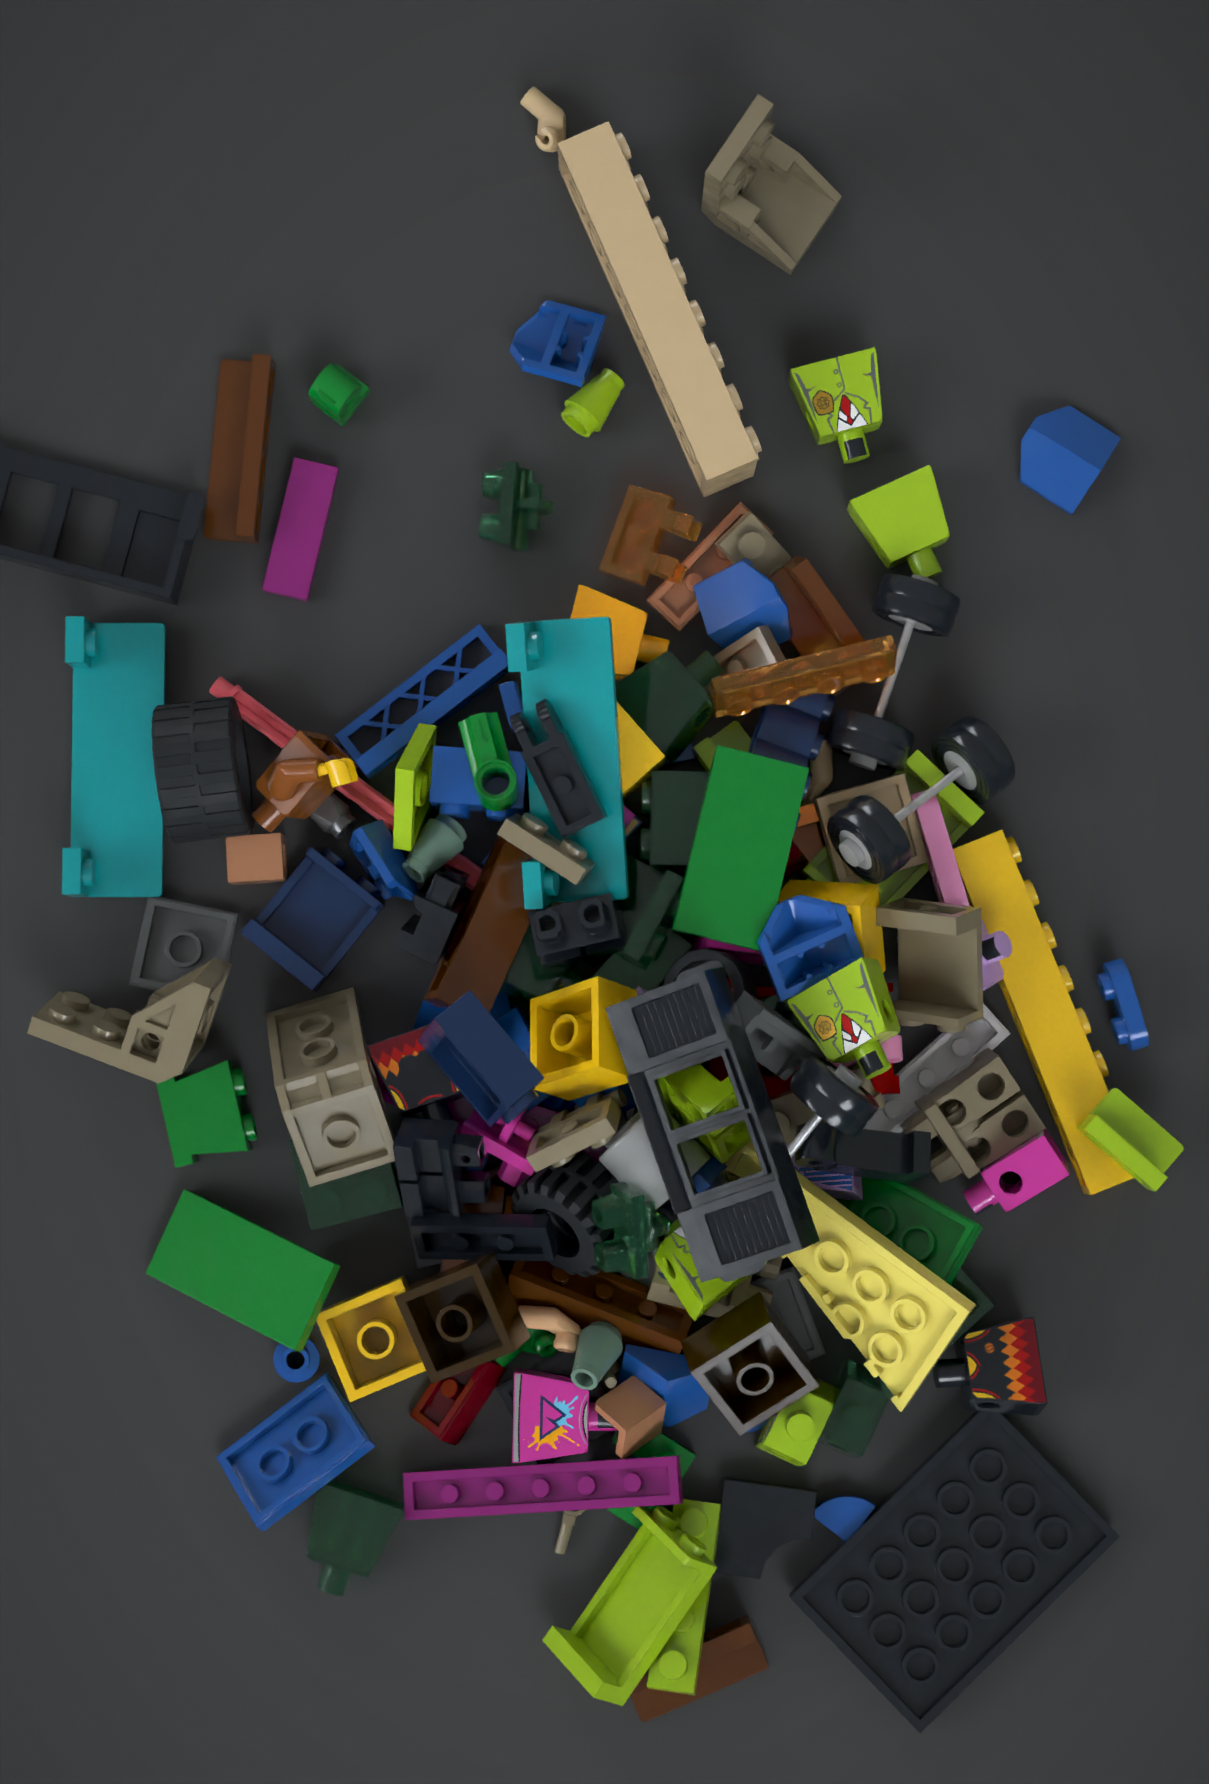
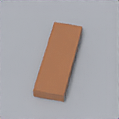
[646,502,774,633]

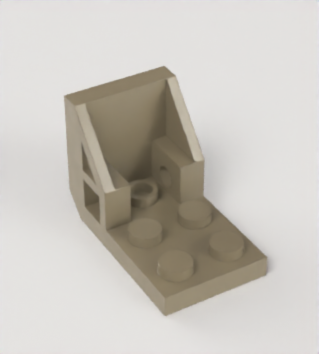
[701,94,842,275]
[27,958,232,1083]
[266,987,395,1187]

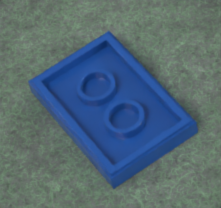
[216,1373,376,1532]

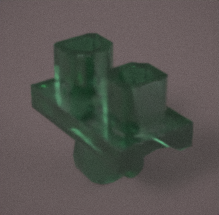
[478,461,554,552]
[592,1181,670,1279]

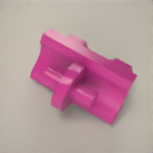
[460,1109,536,1187]

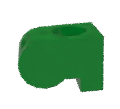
[308,362,370,427]

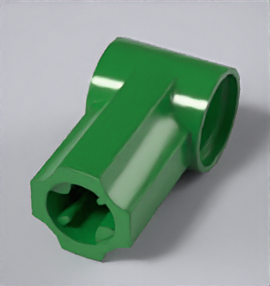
[458,712,518,812]

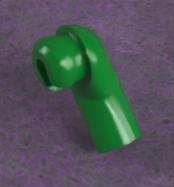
[495,1329,558,1368]

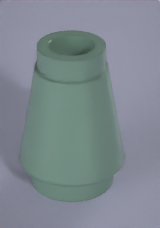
[402,814,467,883]
[571,1321,623,1390]

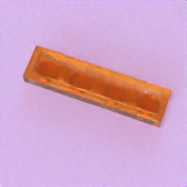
[711,635,897,718]

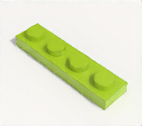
[647,1499,721,1695]

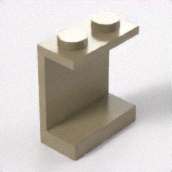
[876,898,983,1033]

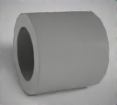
[599,1112,711,1215]

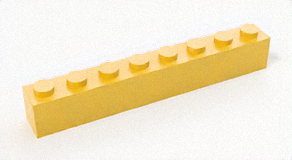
[953,830,1134,1195]

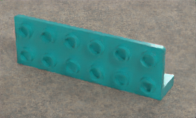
[62,616,166,897]
[505,616,629,909]

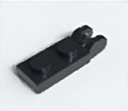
[510,699,608,838]

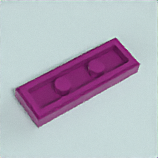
[262,457,340,602]

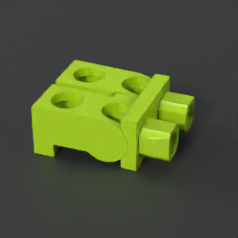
[658,1063,751,1164]

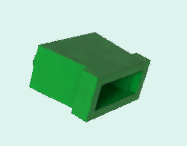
[156,1060,258,1168]

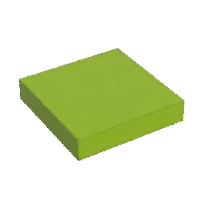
[393,723,437,851]

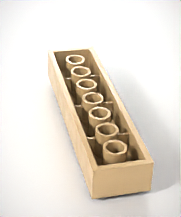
[558,121,762,497]

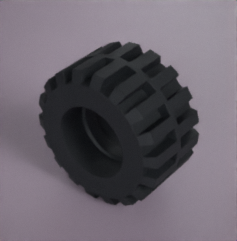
[511,1152,638,1277]

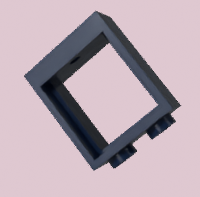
[418,990,544,1127]

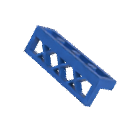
[335,624,508,780]

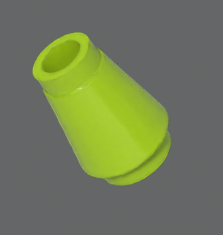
[561,368,625,437]

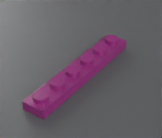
[403,1455,683,1520]

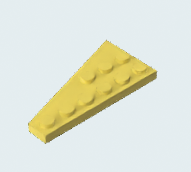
[725,1140,976,1412]

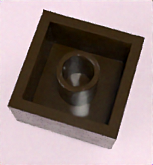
[394,1251,530,1384]
[681,1292,819,1436]

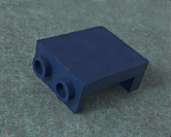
[240,846,385,992]

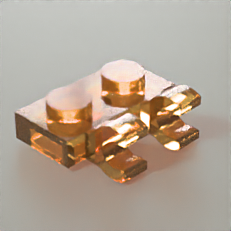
[599,485,703,586]

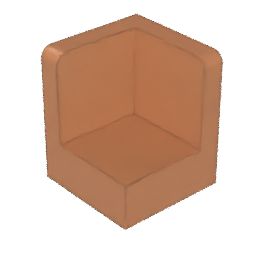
[226,833,288,885]
[595,1375,667,1459]

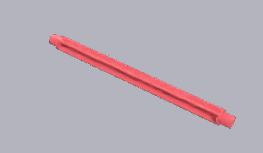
[209,676,482,891]

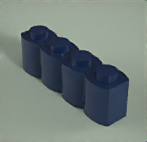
[748,663,836,833]

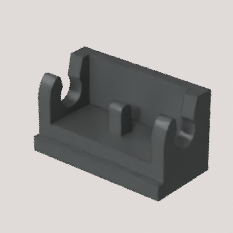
[736,991,826,1082]

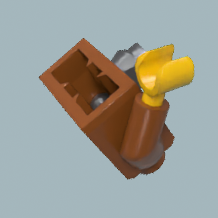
[251,730,358,839]

